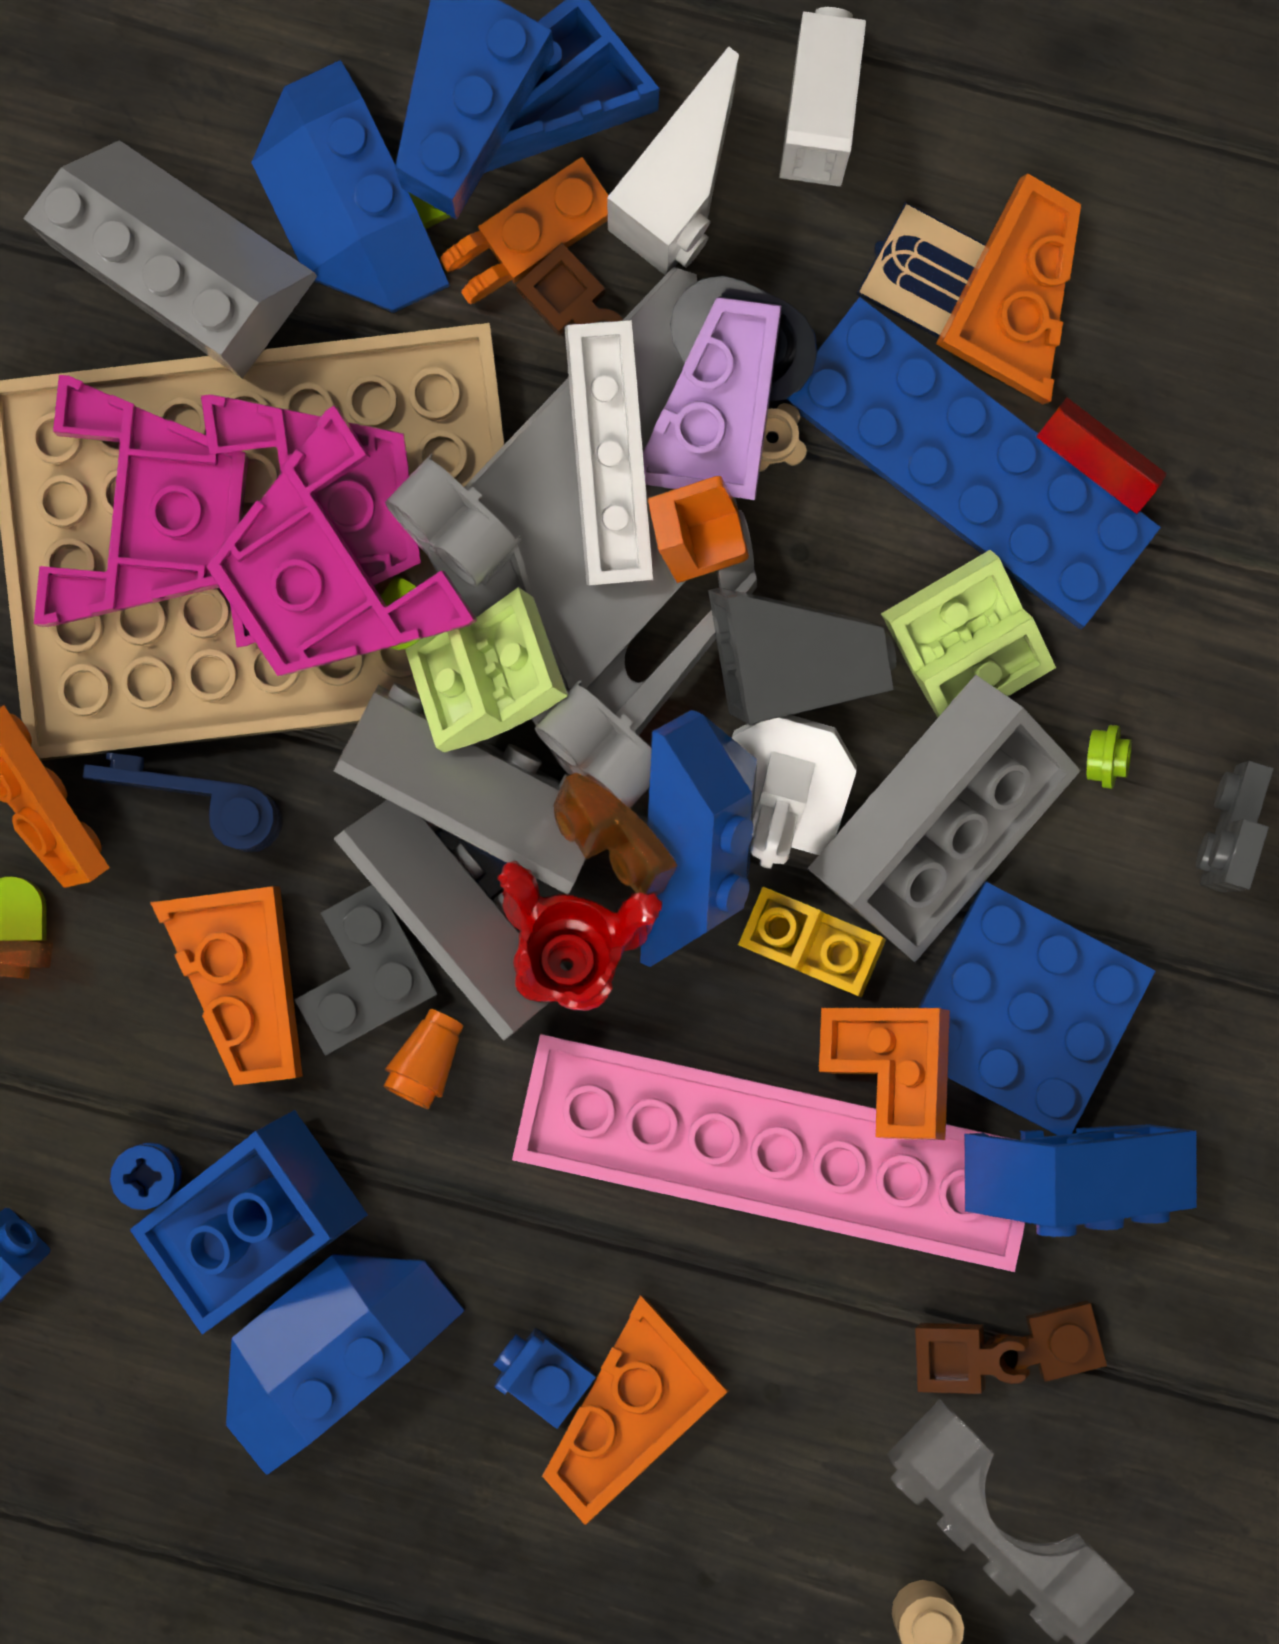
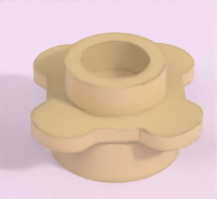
[760,403,807,472]

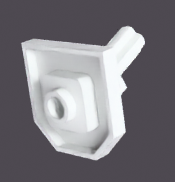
[732,715,857,868]

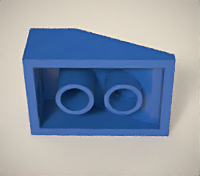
[130,1110,368,1335]

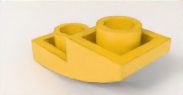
[738,887,886,998]

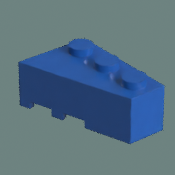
[395,0,554,220]
[485,0,660,173]
[964,1124,1197,1237]

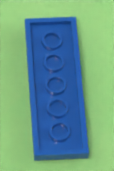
[781,297,1161,630]

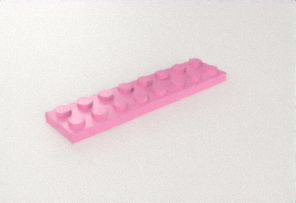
[512,1034,1025,1272]

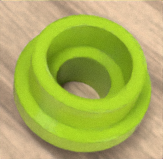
[1087,725,1132,789]

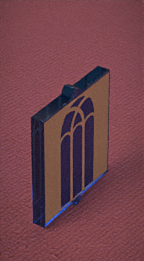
[856,202,986,339]

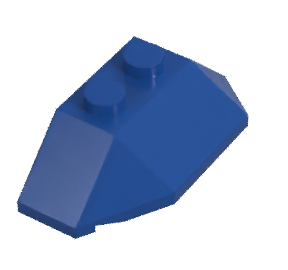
[251,60,450,313]
[640,710,757,967]
[226,1254,465,1475]

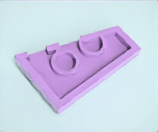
[643,297,782,500]

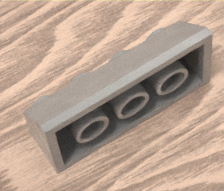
[23,140,317,379]
[808,675,1081,962]
[334,683,605,895]
[333,800,567,1041]

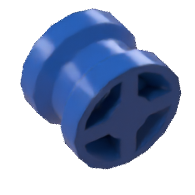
[110,1142,182,1210]

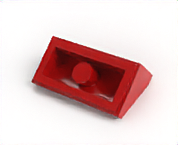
[1036,397,1167,514]

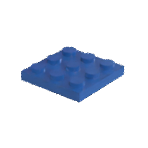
[918,882,1156,1136]

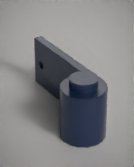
[83,753,282,852]

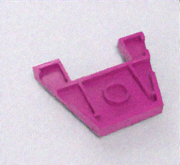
[33,375,249,627]
[201,394,421,648]
[206,405,477,676]

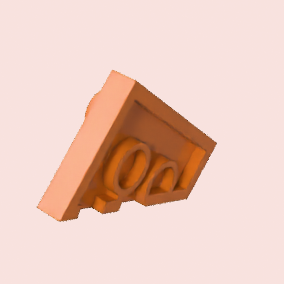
[936,173,1081,405]
[0,705,110,888]
[150,886,303,1085]
[542,1295,729,1525]

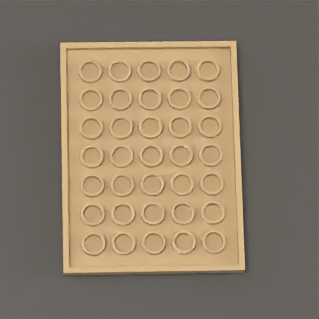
[0,323,505,761]

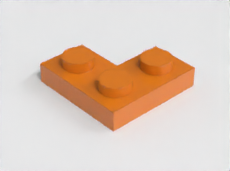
[819,1008,950,1140]

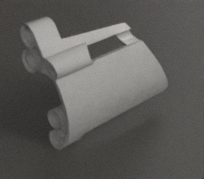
[385,267,757,813]

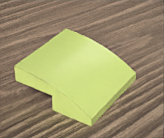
[881,550,1056,717]
[405,587,568,752]

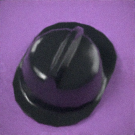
[670,276,817,401]

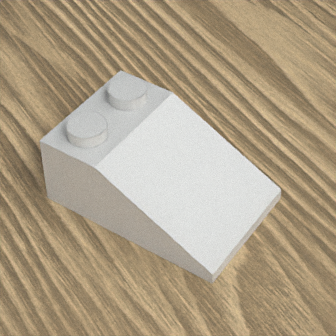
[607,47,739,275]

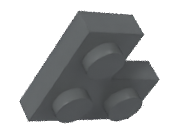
[1196,761,1274,893]
[295,885,439,1056]

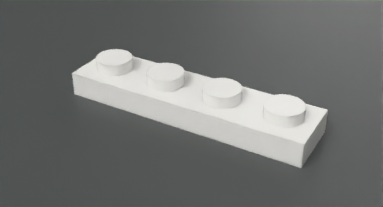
[565,320,653,585]

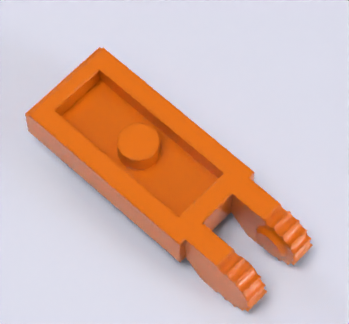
[439,157,609,305]

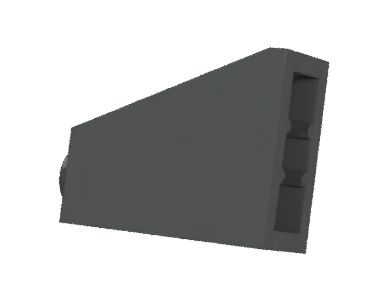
[708,587,897,725]

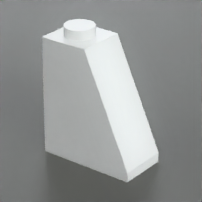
[779,7,866,186]

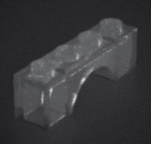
[887,1399,1134,1644]

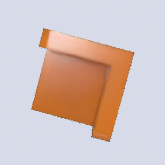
[647,476,749,583]

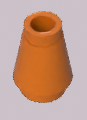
[383,1009,464,1109]

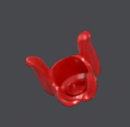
[498,861,662,1011]

